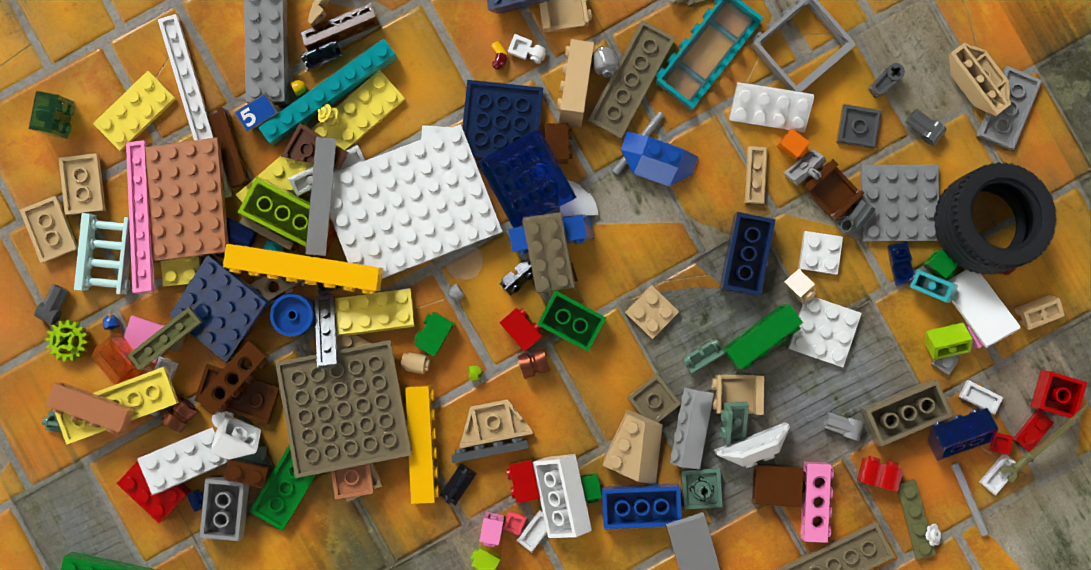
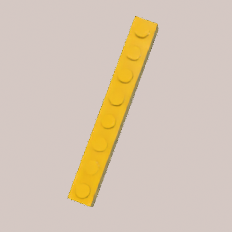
[223,244,383,294]

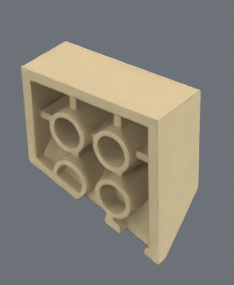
[603,409,663,484]

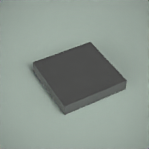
[836,104,882,149]

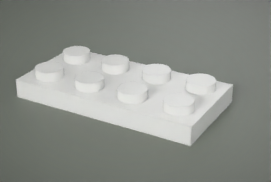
[729,82,814,132]
[137,427,228,496]

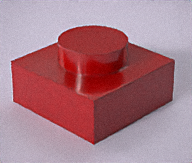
[989,432,1013,455]

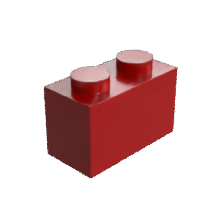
[499,307,542,352]
[506,458,540,503]

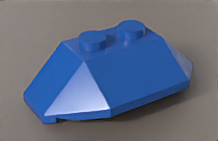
[620,132,698,186]

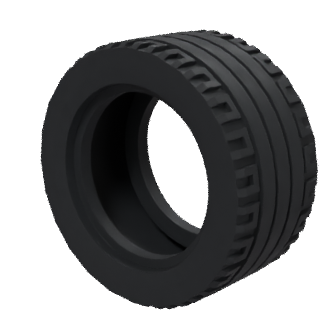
[934,162,1057,275]

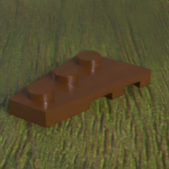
[281,123,349,169]

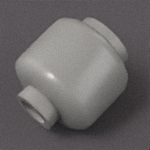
[592,47,619,77]

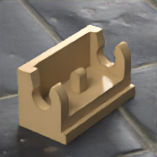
[1014,294,1065,330]

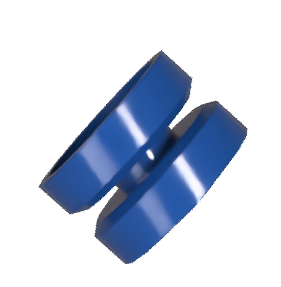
[270,294,315,336]

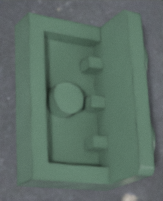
[719,401,749,445]

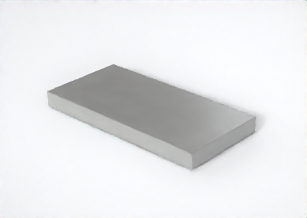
[976,66,1042,151]
[666,512,720,570]

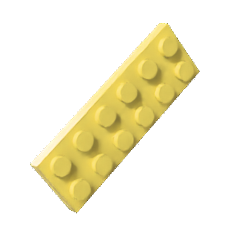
[55,367,179,445]

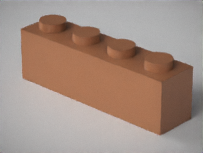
[46,382,135,434]

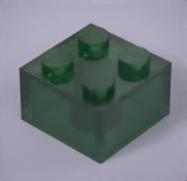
[29,91,75,139]

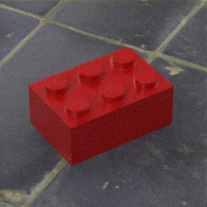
[116,452,192,523]

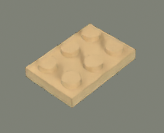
[58,153,106,215]
[20,196,78,263]

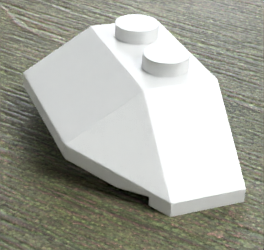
[714,422,790,468]

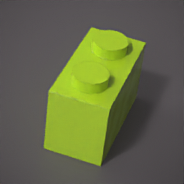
[925,323,973,360]

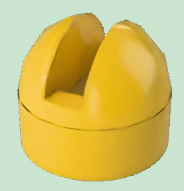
[290,80,306,97]

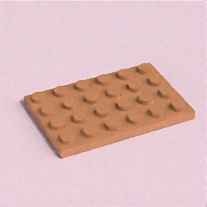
[145,137,228,262]

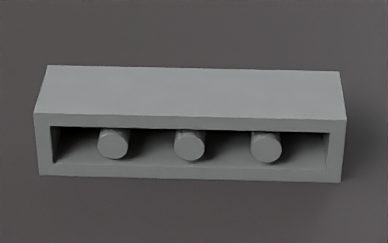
[670,387,714,469]

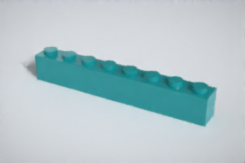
[258,39,398,146]

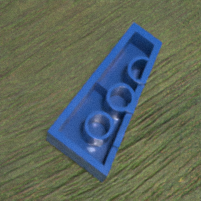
[508,214,594,255]

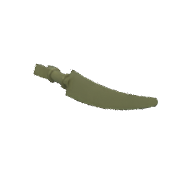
[1000,402,1090,483]

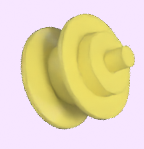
[318,104,338,126]

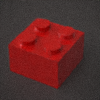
[1030,370,1088,420]

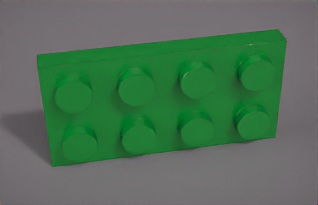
[249,444,317,531]

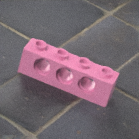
[800,461,834,543]

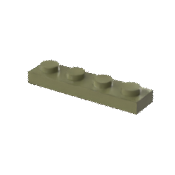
[127,307,202,371]
[897,479,936,560]

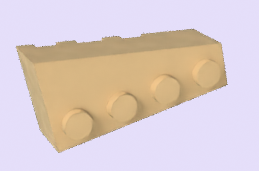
[557,39,594,128]

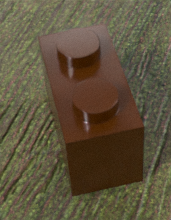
[224,458,270,488]

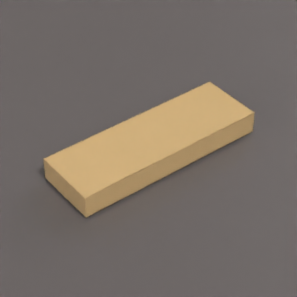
[744,146,768,205]

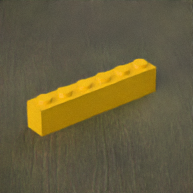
[405,385,439,504]

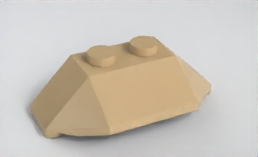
[949,43,1011,116]

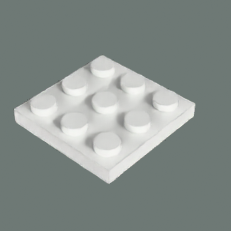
[787,297,862,367]

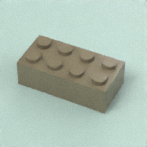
[860,379,953,446]

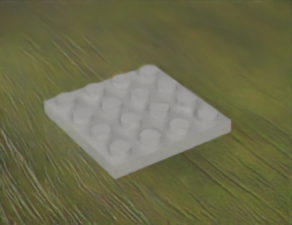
[860,165,939,242]

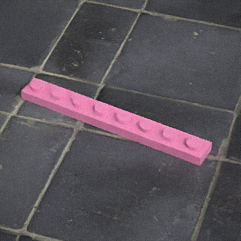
[126,140,155,294]

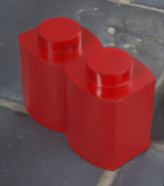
[857,456,904,492]

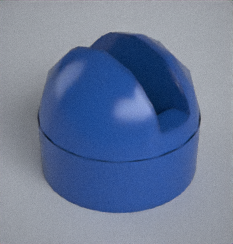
[103,315,120,330]

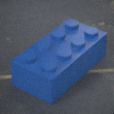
[601,483,682,529]

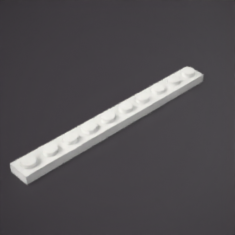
[158,14,233,199]

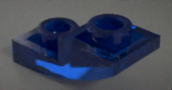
[887,242,915,286]

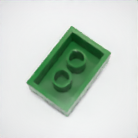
[537,290,606,352]

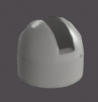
[449,283,465,300]

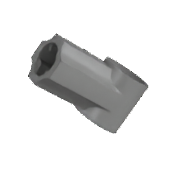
[823,412,865,441]

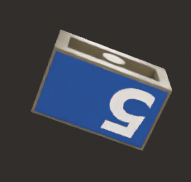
[234,93,283,132]

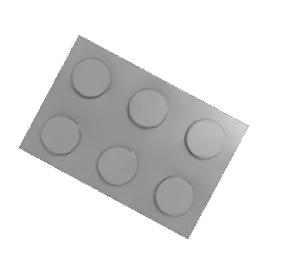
[199,476,249,541]

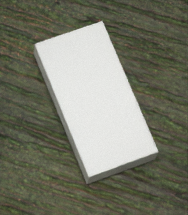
[959,380,1004,415]
[979,454,1016,495]
[516,509,547,552]

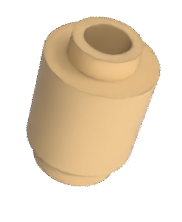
[401,352,431,374]

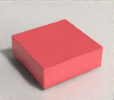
[502,510,527,536]

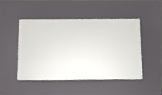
[947,270,1021,348]

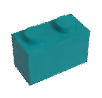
[910,269,959,303]

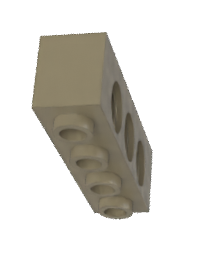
[250,275,308,306]

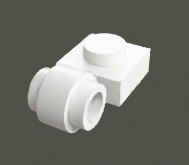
[508,34,546,64]

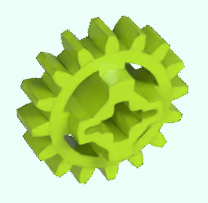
[45,320,90,362]

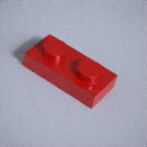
[1013,410,1054,452]

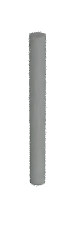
[612,111,665,176]
[951,462,989,536]

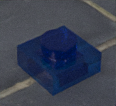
[187,489,204,512]

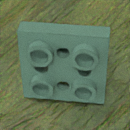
[681,468,723,510]

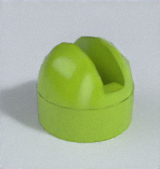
[468,365,482,381]

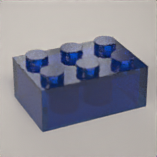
[927,408,999,461]

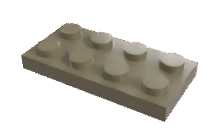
[522,212,575,292]

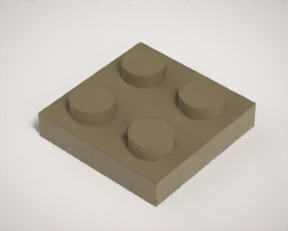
[627,373,681,423]

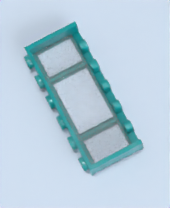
[655,0,764,111]

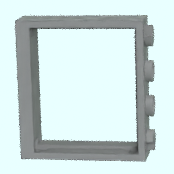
[750,0,857,92]

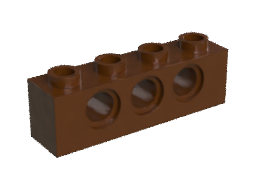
[196,341,270,415]

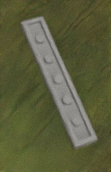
[306,137,336,256]

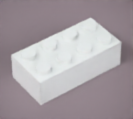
[532,454,592,538]

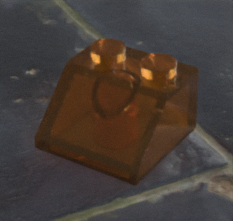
[91,333,137,385]

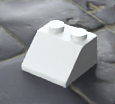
[210,414,261,460]

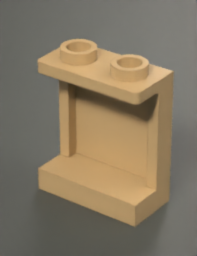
[539,0,592,33]
[712,374,764,415]

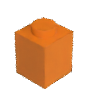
[777,128,810,160]

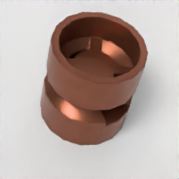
[517,348,550,379]
[161,396,198,433]

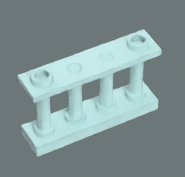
[74,213,131,294]

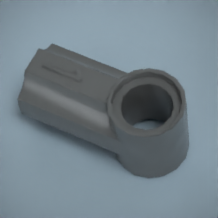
[905,109,947,146]
[838,199,876,239]
[34,284,69,325]

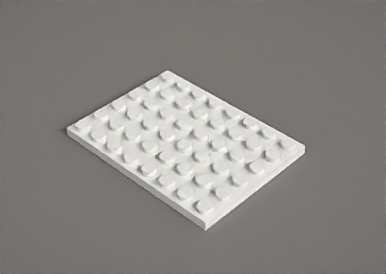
[329,124,502,279]

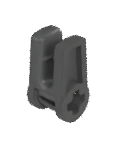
[868,63,905,98]

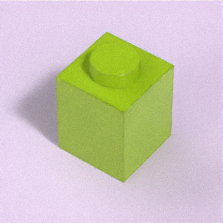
[470,545,501,570]

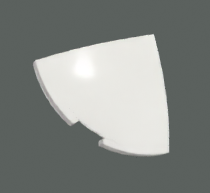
[558,180,598,217]

